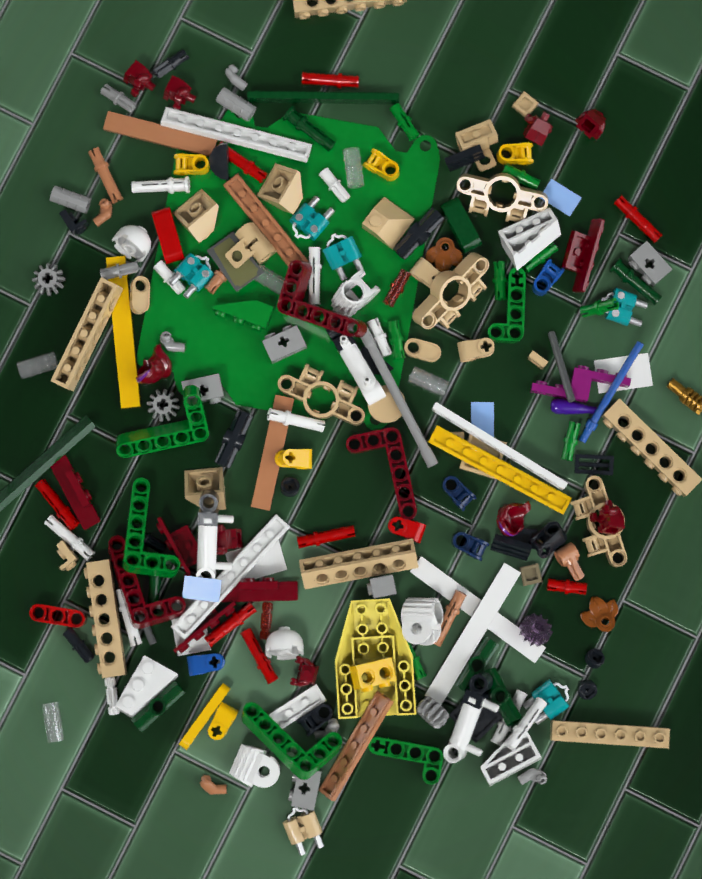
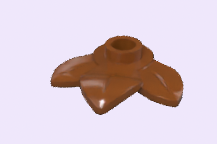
[425,237,463,272]
[580,596,618,632]

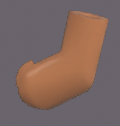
[92,198,112,227]
[200,775,227,795]

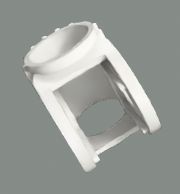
[331,269,381,317]
[401,597,443,646]
[229,744,280,788]

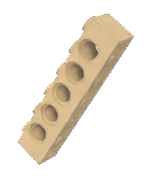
[293,0,407,19]
[51,277,124,391]
[601,398,702,497]
[299,538,419,589]
[84,559,127,678]
[550,720,670,748]

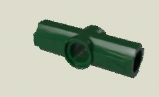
[454,636,499,692]
[484,667,522,727]
[131,680,186,732]

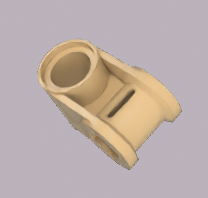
[409,257,441,288]
[457,338,494,362]

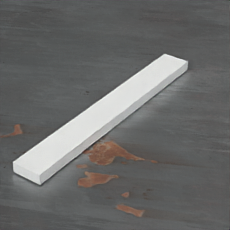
[161,107,312,163]
[432,402,568,490]
[171,514,290,640]
[410,556,546,663]
[425,563,521,705]

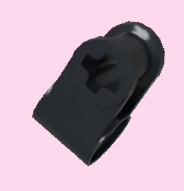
[528,521,567,558]
[296,703,334,737]

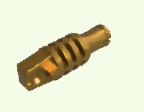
[666,378,702,415]

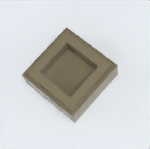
[519,563,542,586]

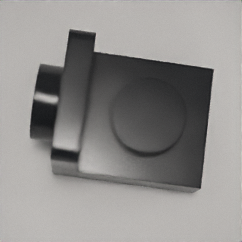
[59,209,89,235]

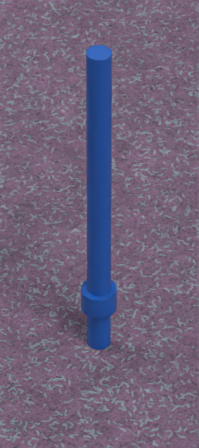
[579,341,644,443]

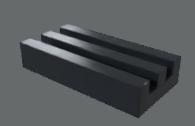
[444,144,485,172]
[574,454,614,476]
[490,534,532,561]

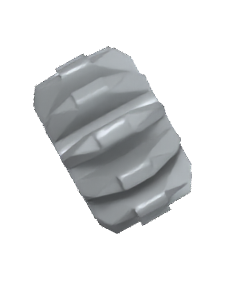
[32,263,65,296]
[147,389,180,422]
[416,697,449,729]

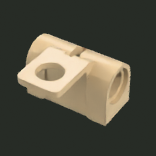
[455,119,498,172]
[225,222,277,268]

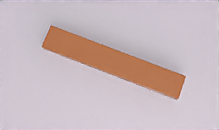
[103,111,218,157]
[223,174,309,270]
[251,395,294,511]
[319,691,394,801]

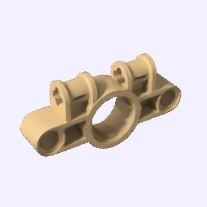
[457,173,548,222]
[413,252,489,329]
[278,364,365,426]
[570,476,627,567]

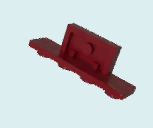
[562,218,605,293]
[51,455,101,530]
[156,517,198,577]
[221,578,298,602]
[173,601,236,653]

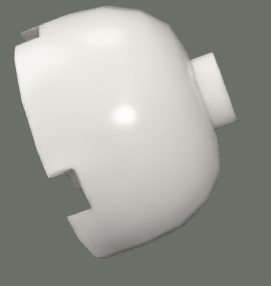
[112,225,151,262]
[265,627,304,660]

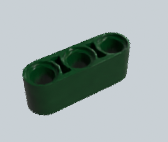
[440,197,482,254]

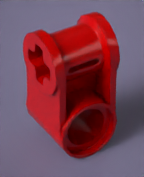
[388,517,426,543]

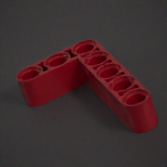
[277,260,367,338]
[346,427,417,520]
[108,535,186,629]

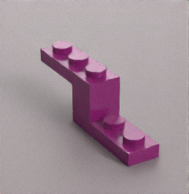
[530,365,631,403]

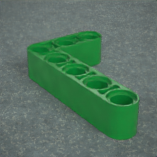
[116,385,209,458]
[122,478,180,578]
[241,702,342,780]

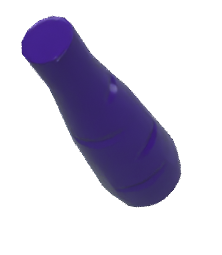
[550,399,597,414]

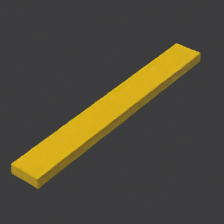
[106,256,141,409]
[428,425,572,515]

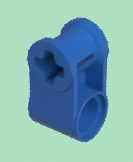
[532,259,565,296]
[187,653,225,676]

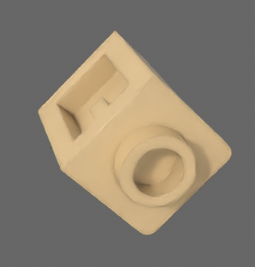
[56,540,79,571]

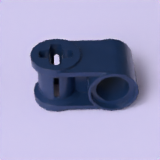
[441,476,477,511]
[451,532,490,561]

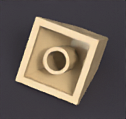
[257,163,303,214]
[173,189,219,243]
[362,197,415,250]
[184,467,226,510]

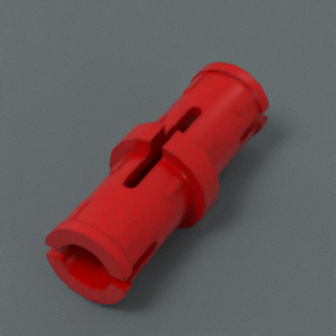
[547,578,587,595]

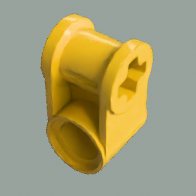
[496,142,534,165]
[362,149,399,181]
[174,153,210,176]
[274,449,312,469]
[208,702,239,740]

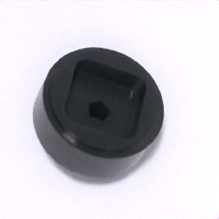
[280,477,300,497]
[584,648,605,669]
[577,679,597,700]

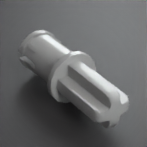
[100,84,136,112]
[100,262,139,280]

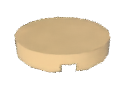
[368,385,405,423]

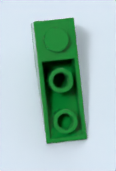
[212,300,274,332]

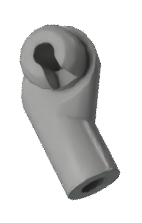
[225,65,248,91]
[160,331,185,352]
[314,718,340,741]
[517,768,547,785]

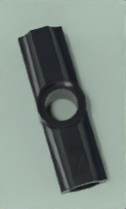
[393,208,444,260]
[215,410,253,469]

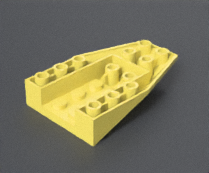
[335,598,416,719]

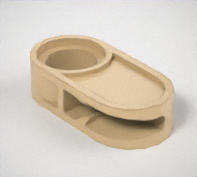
[130,276,150,315]
[404,338,441,362]

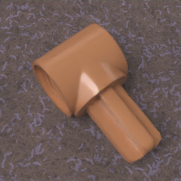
[554,542,584,581]

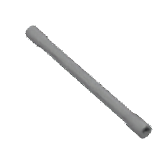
[360,327,438,468]

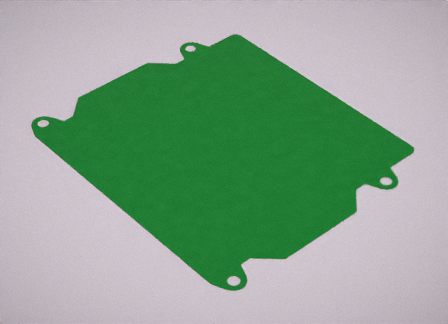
[136,110,440,431]

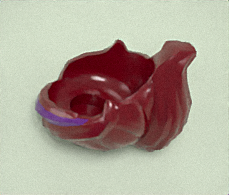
[136,344,172,384]
[496,501,531,536]

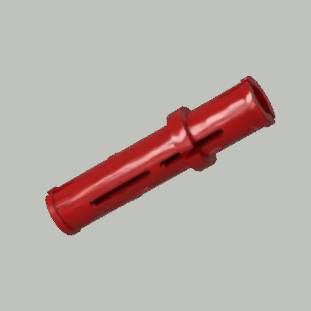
[302,72,359,88]
[217,141,268,183]
[614,195,663,243]
[35,479,80,531]
[297,525,355,549]
[204,602,257,647]
[240,628,279,684]

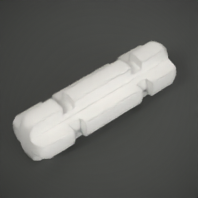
[104,677,120,715]

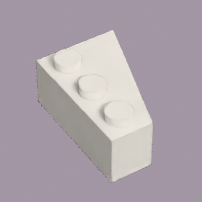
[498,208,561,270]
[115,655,178,718]
[480,732,541,786]

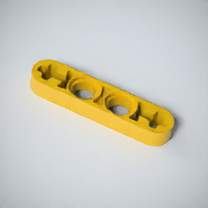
[179,683,231,750]

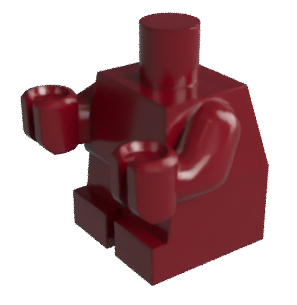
[123,60,156,97]
[163,75,197,110]
[575,109,606,140]
[523,111,553,146]
[589,500,625,535]
[217,524,243,555]
[290,656,319,687]

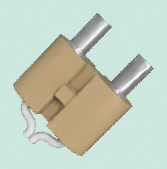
[283,807,324,856]

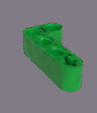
[487,267,526,343]
[368,736,443,785]

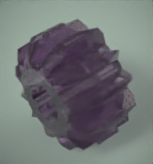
[519,613,553,647]

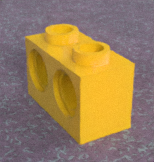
[350,657,396,692]

